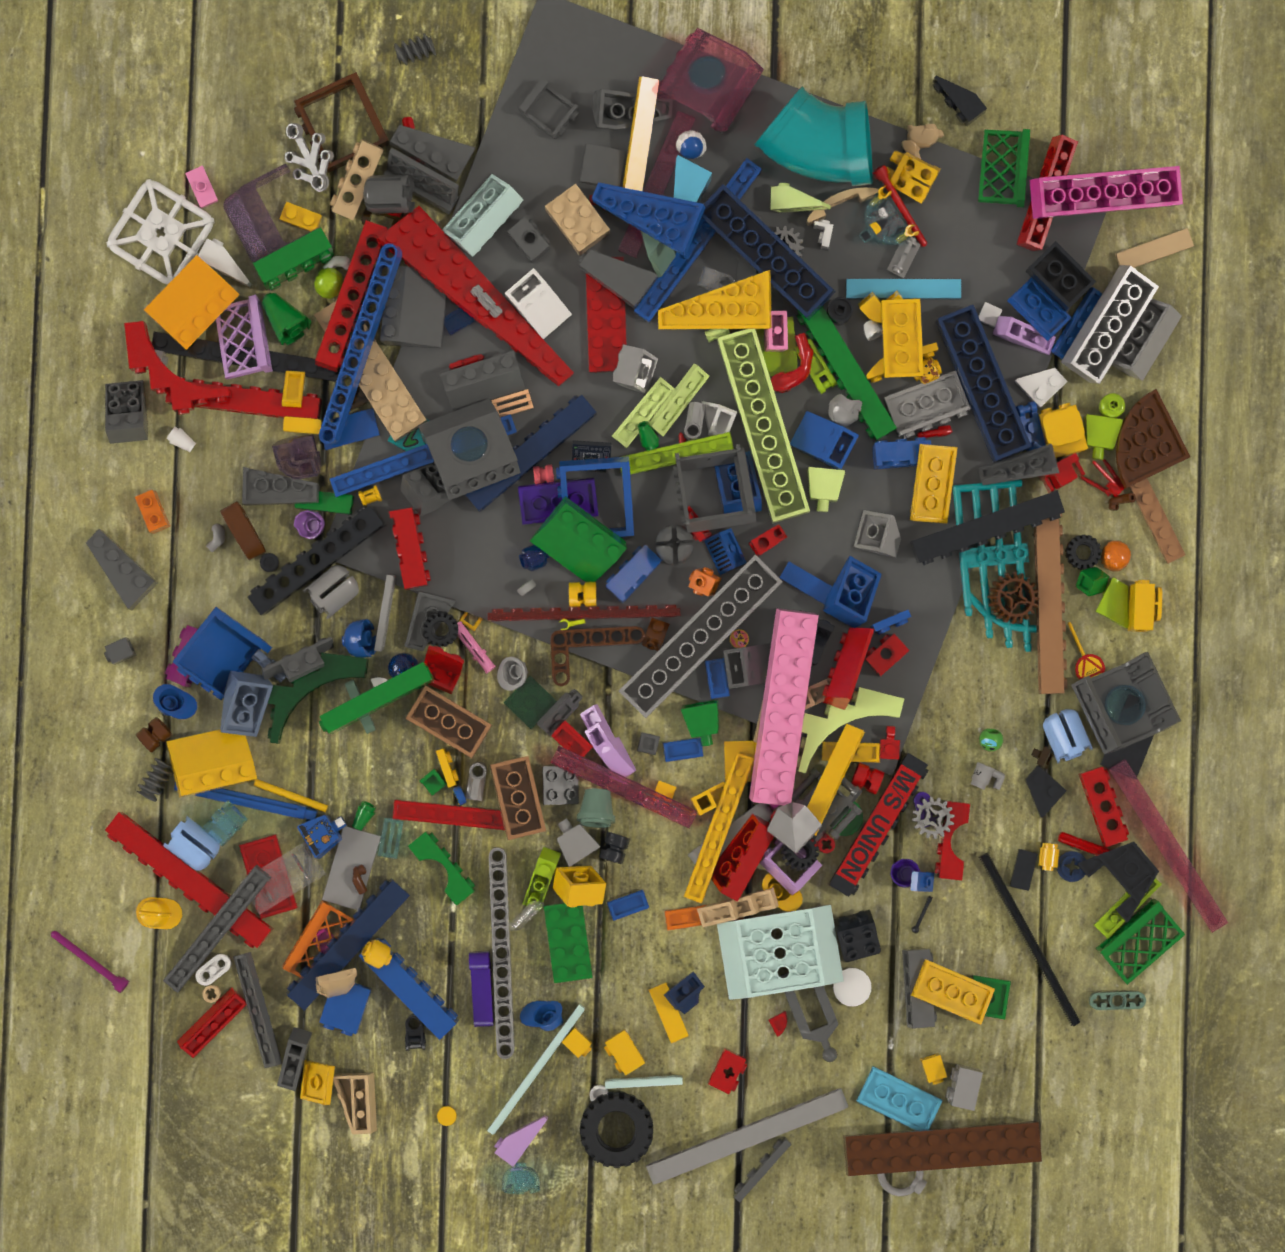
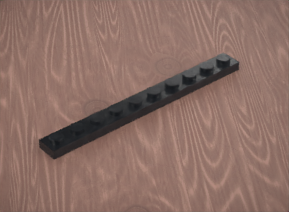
[152,331,341,382]

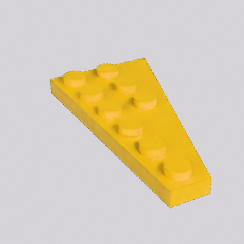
[658,270,772,329]

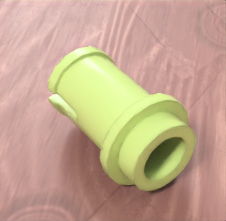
[704,329,730,343]

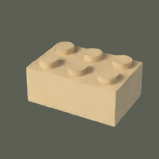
[545,184,610,256]

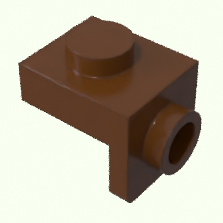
[642,617,670,651]

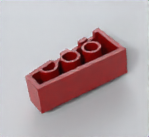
[711,814,774,902]

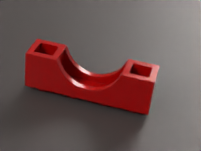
[935,801,970,881]

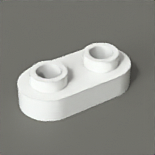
[196,954,231,986]

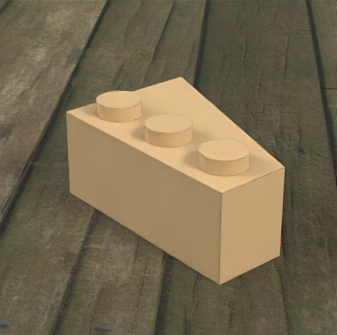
[333,1072,377,1134]

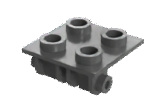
[542,766,579,805]

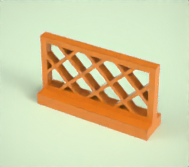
[282,900,354,977]

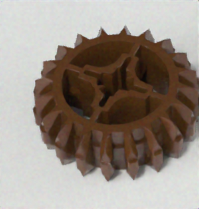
[987,572,1040,624]

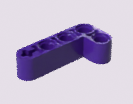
[469,951,494,1027]

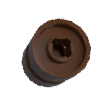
[136,717,173,753]

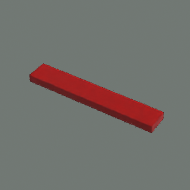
[392,800,505,830]

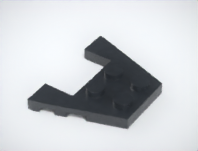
[1077,842,1159,923]

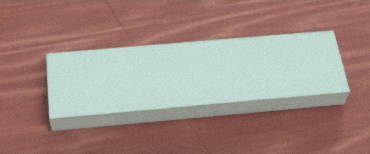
[605,1075,683,1089]

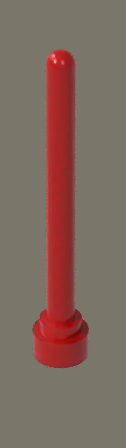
[872,164,927,247]

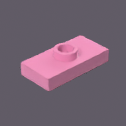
[185,165,218,209]

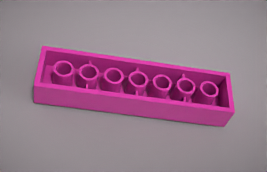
[1030,166,1183,219]

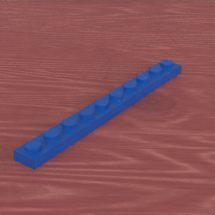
[634,158,762,323]
[330,414,517,497]

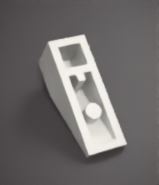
[198,238,252,288]

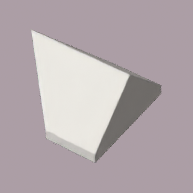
[701,401,737,436]

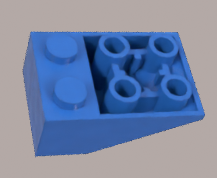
[790,411,859,470]

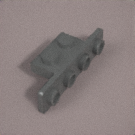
[262,637,334,682]

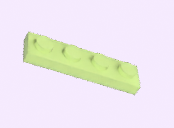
[649,364,709,436]
[612,377,675,449]

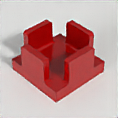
[1038,453,1085,493]

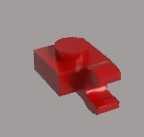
[880,726,900,760]

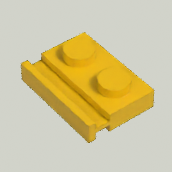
[436,749,459,788]

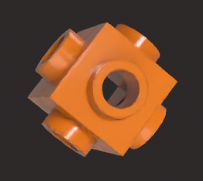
[688,567,722,597]

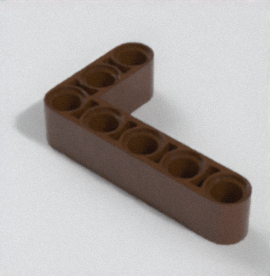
[550,626,645,687]

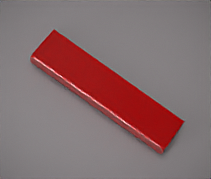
[177,987,247,1058]

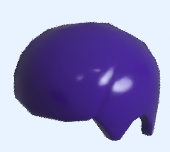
[890,859,920,888]

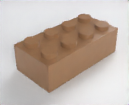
[405,685,493,758]
[489,756,546,840]

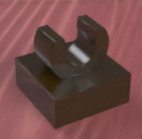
[1031,746,1054,769]

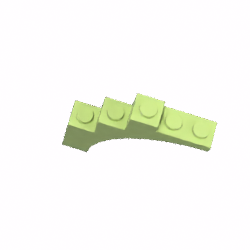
[797,687,904,773]

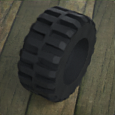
[580,1091,653,1168]

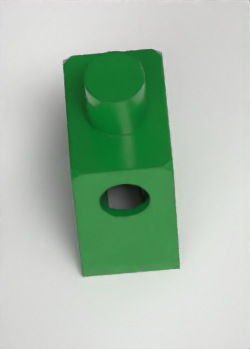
[681,699,719,746]

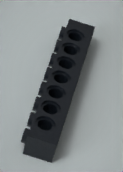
[248,505,386,616]

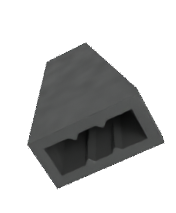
[578,250,658,309]

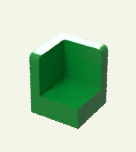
[1075,567,1110,596]
[420,769,447,796]

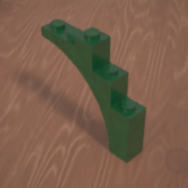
[268,652,369,744]

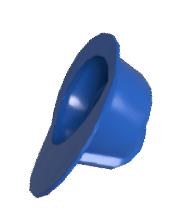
[153,684,197,719]
[520,1001,564,1031]

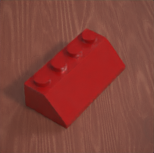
[822,628,874,710]

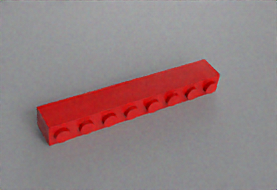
[165,377,322,419]

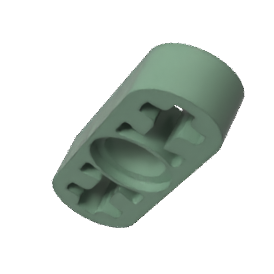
[345,679,376,734]
[1089,991,1146,1010]

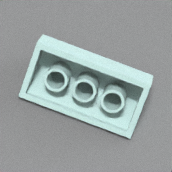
[442,174,523,256]

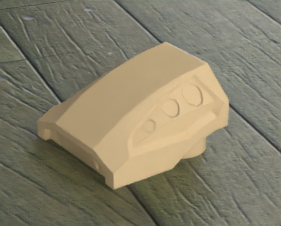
[316,968,357,998]

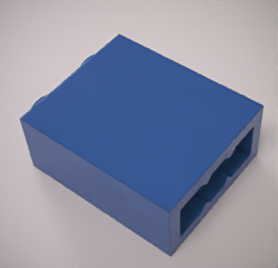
[319,983,372,1036]

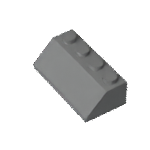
[1112,299,1182,381]

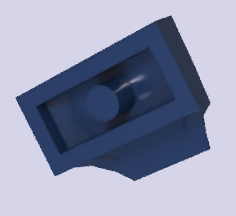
[664,971,705,1014]

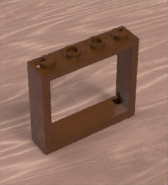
[294,72,390,173]

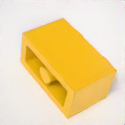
[604,1029,645,1076]

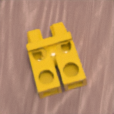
[887,151,941,204]

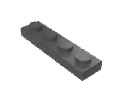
[733,1137,792,1202]

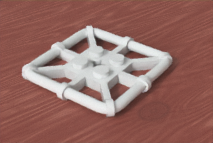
[106,179,215,285]

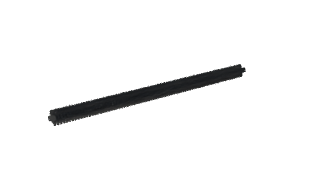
[979,852,1080,1027]

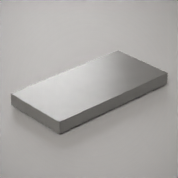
[322,826,381,910]

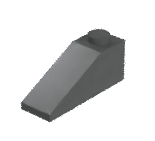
[277,1027,312,1091]

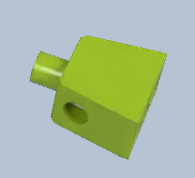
[1084,414,1123,460]

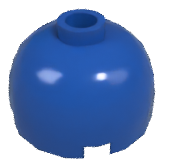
[342,619,376,658]

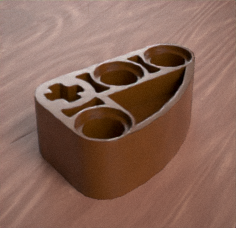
[220,501,266,561]

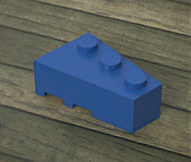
[872,437,931,470]
[606,545,662,603]

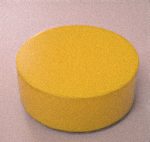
[437,1106,457,1126]

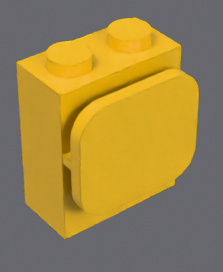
[1038,403,1088,458]
[1128,580,1162,632]

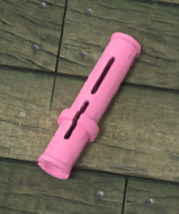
[457,621,496,674]

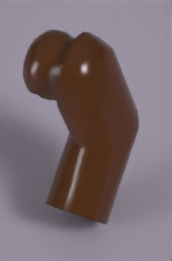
[1108,493,1136,511]
[352,864,367,895]

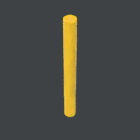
[254,779,328,813]

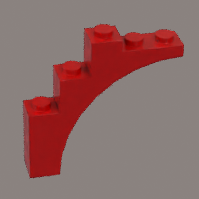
[124,321,232,415]

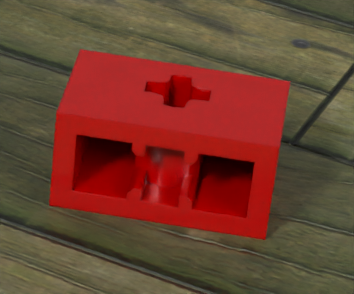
[708,1048,748,1094]

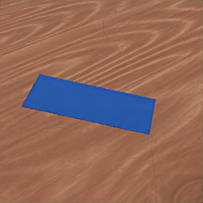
[322,408,379,450]

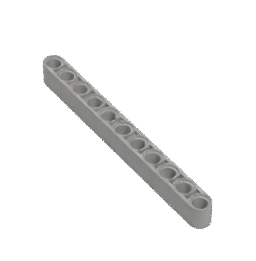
[489,847,515,1059]
[646,1088,849,1185]

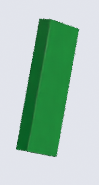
[295,491,354,515]

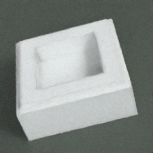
[978,302,1002,328]

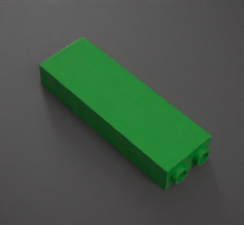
[319,662,435,734]

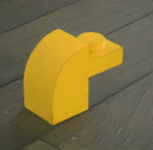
[858,291,903,323]
[690,781,725,816]

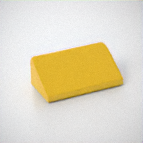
[283,417,322,434]

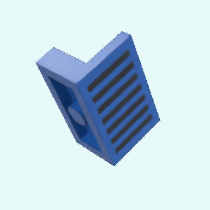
[704,528,747,575]

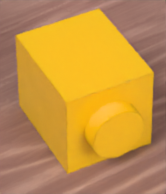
[562,1027,592,1058]
[920,1053,947,1085]

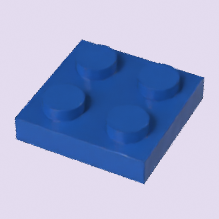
[870,610,911,635]

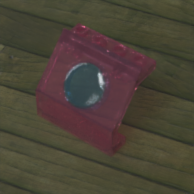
[657,27,764,131]

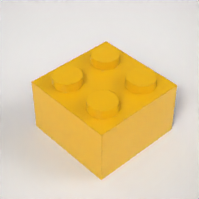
[553,866,606,907]

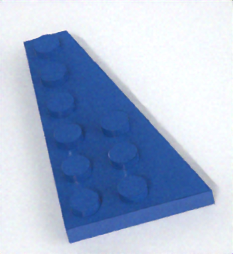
[592,182,705,257]

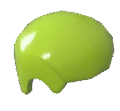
[314,267,344,299]

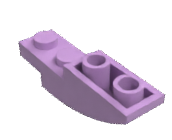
[580,704,637,780]

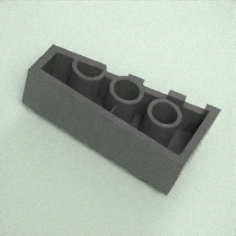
[86,529,158,610]

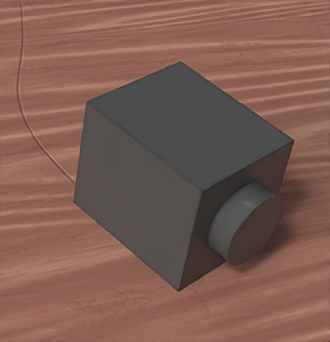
[104,637,136,665]

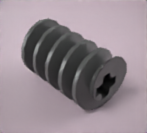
[394,33,437,66]
[137,758,174,802]

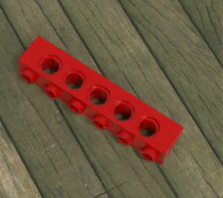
[1016,135,1078,251]

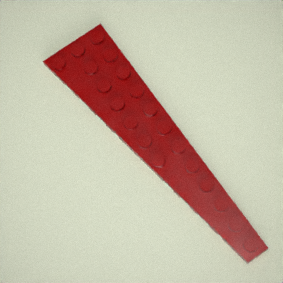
[377,206,574,386]

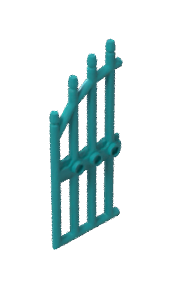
[952,479,1037,652]

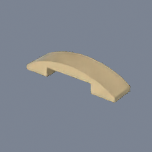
[806,187,878,226]

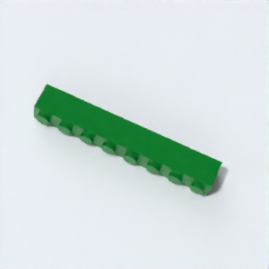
[796,306,897,442]

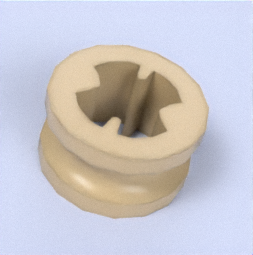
[202,985,221,1003]

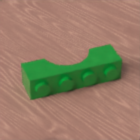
[408,831,476,906]

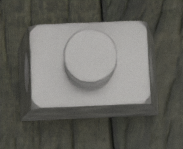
[557,818,600,867]

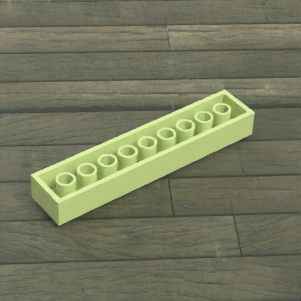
[717,329,810,524]

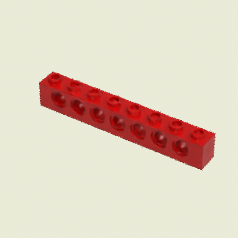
[315,220,388,372]

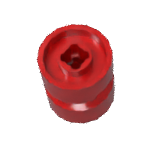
[851,762,885,795]

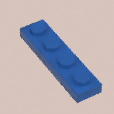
[1051,287,1102,360]

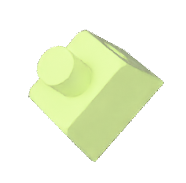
[807,467,845,512]

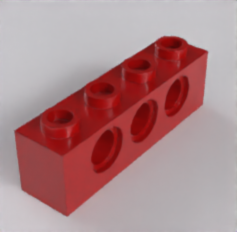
[1078,767,1129,847]

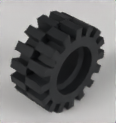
[1065,534,1102,570]
[423,611,458,647]
[781,837,819,871]

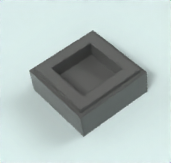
[637,732,660,755]

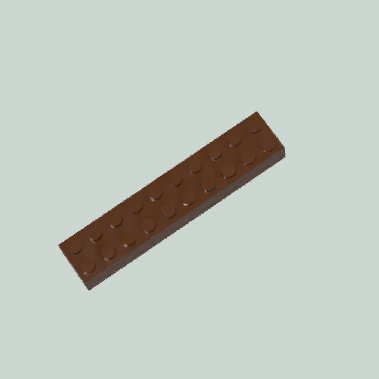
[843,1121,1042,1176]

